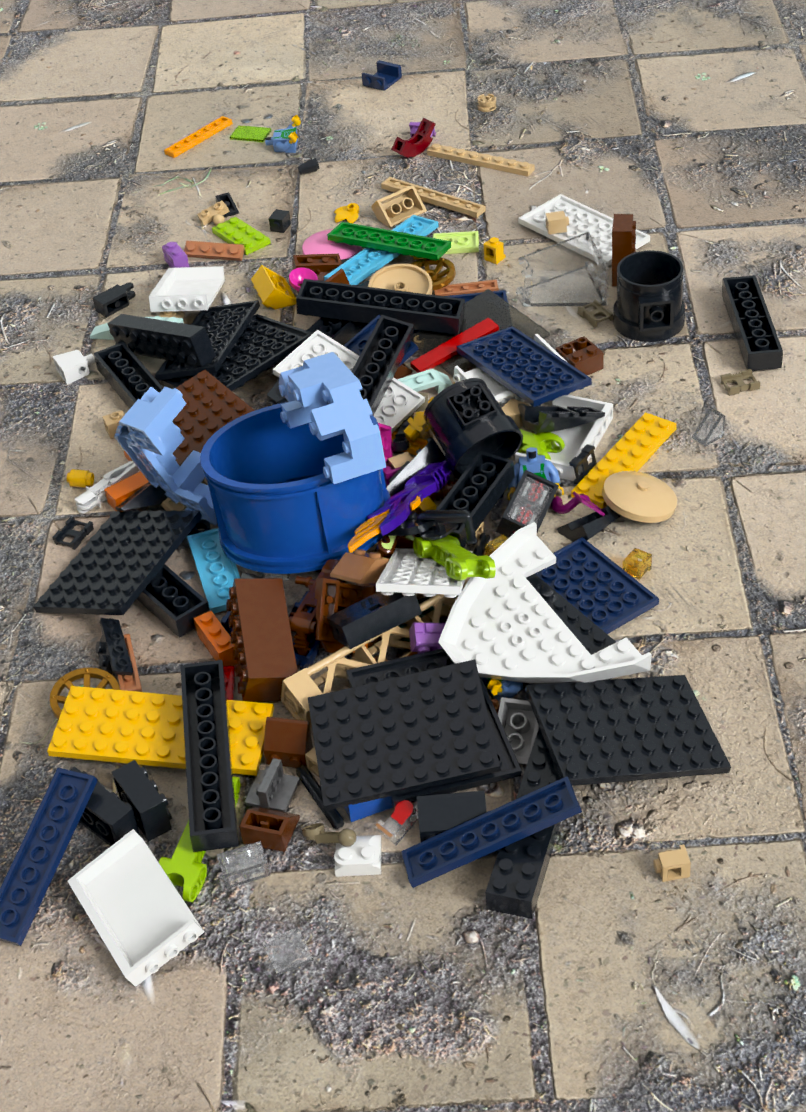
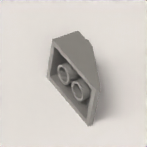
[498,697,539,765]

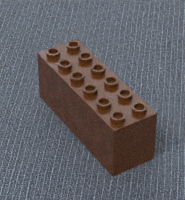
[226,578,298,702]

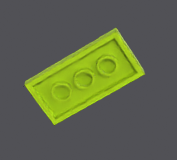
[212,217,271,255]

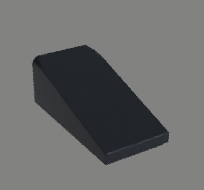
[215,192,239,217]

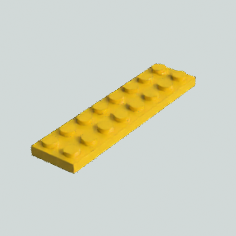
[571,412,677,509]

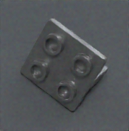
[245,758,300,812]

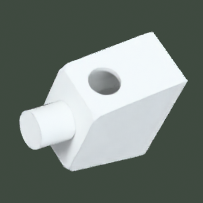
[53,350,95,385]

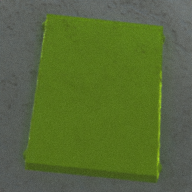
[230,125,272,142]

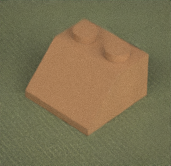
[330,549,389,584]

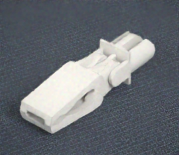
[75,461,139,515]

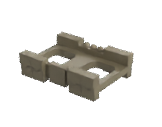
[577,299,613,327]
[721,369,760,396]

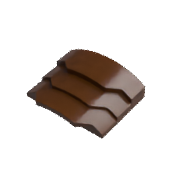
[292,253,342,294]
[314,578,382,655]

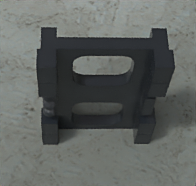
[569,444,597,484]
[52,516,94,550]

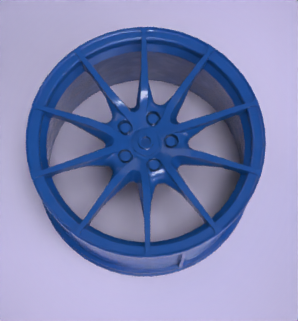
[200,402,390,574]

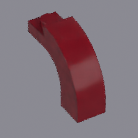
[391,118,436,157]

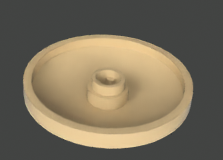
[368,264,433,295]
[602,471,677,523]

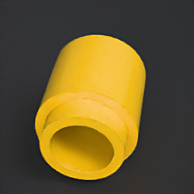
[67,469,94,488]

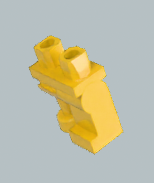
[403,397,434,442]

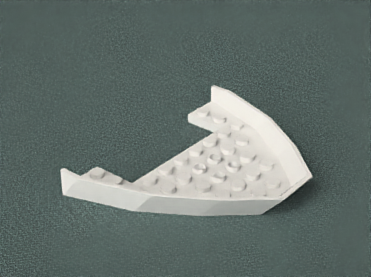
[438,522,652,683]

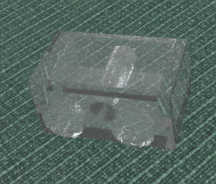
[217,841,270,889]

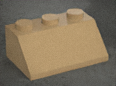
[371,185,427,228]

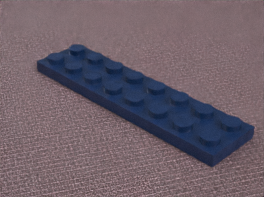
[0,768,98,946]
[401,776,582,888]

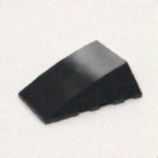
[518,403,605,433]

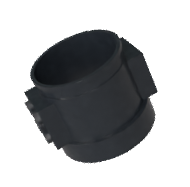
[613,250,685,342]
[424,378,523,479]

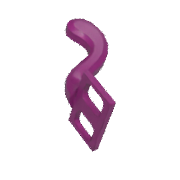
[551,491,605,516]

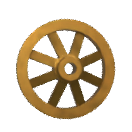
[411,258,456,291]
[50,668,120,720]

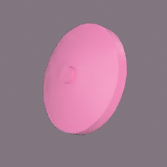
[302,229,363,260]

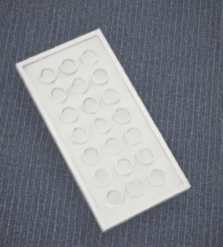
[518,194,650,267]
[273,330,425,433]
[376,548,473,598]

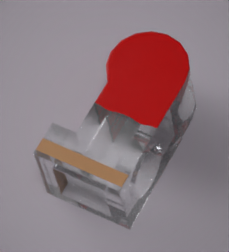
[375,800,418,846]

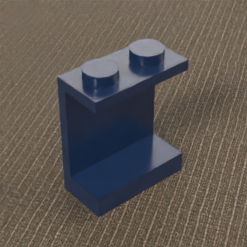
[361,60,402,91]

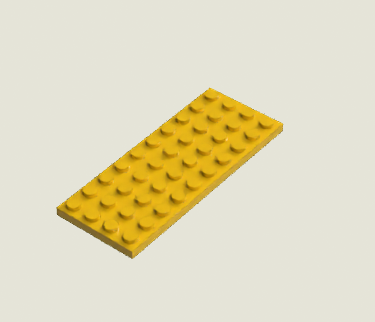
[47,686,274,776]

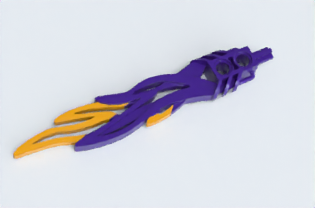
[348,460,451,553]

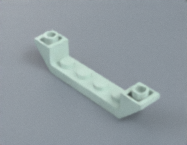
[397,369,452,394]

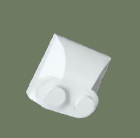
[334,835,381,877]

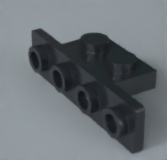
[95,618,133,675]

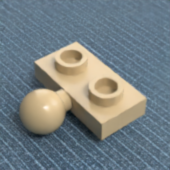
[197,200,230,226]

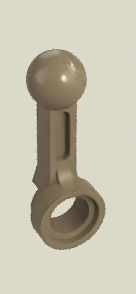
[302,823,357,847]

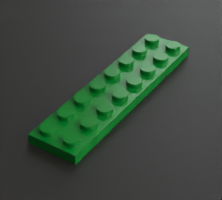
[327,222,451,261]

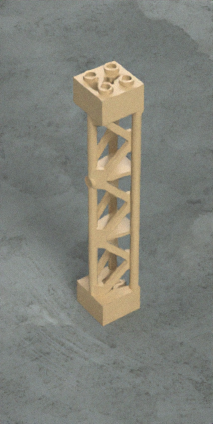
[281,577,470,729]

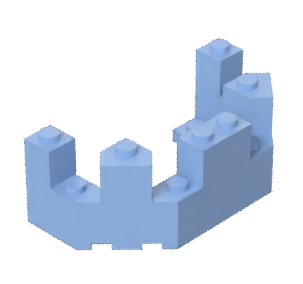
[279,352,386,484]
[114,387,217,525]

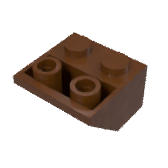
[556,336,603,376]
[239,807,300,852]

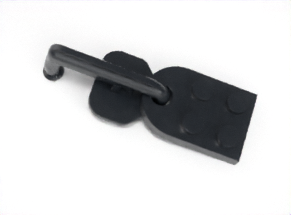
[376,510,477,544]

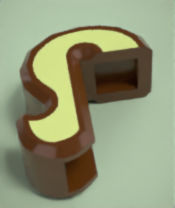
[374,535,414,561]

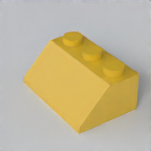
[251,265,296,310]

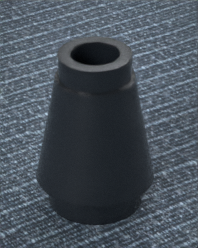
[297,158,320,175]

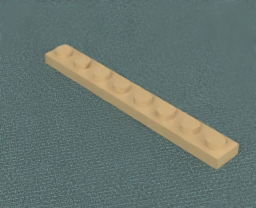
[427,144,535,176]
[381,177,486,218]

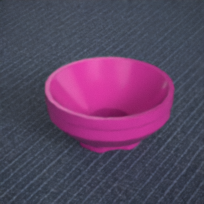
[289,267,318,292]

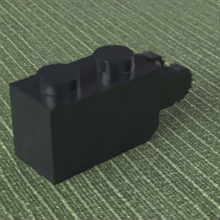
[93,282,136,318]

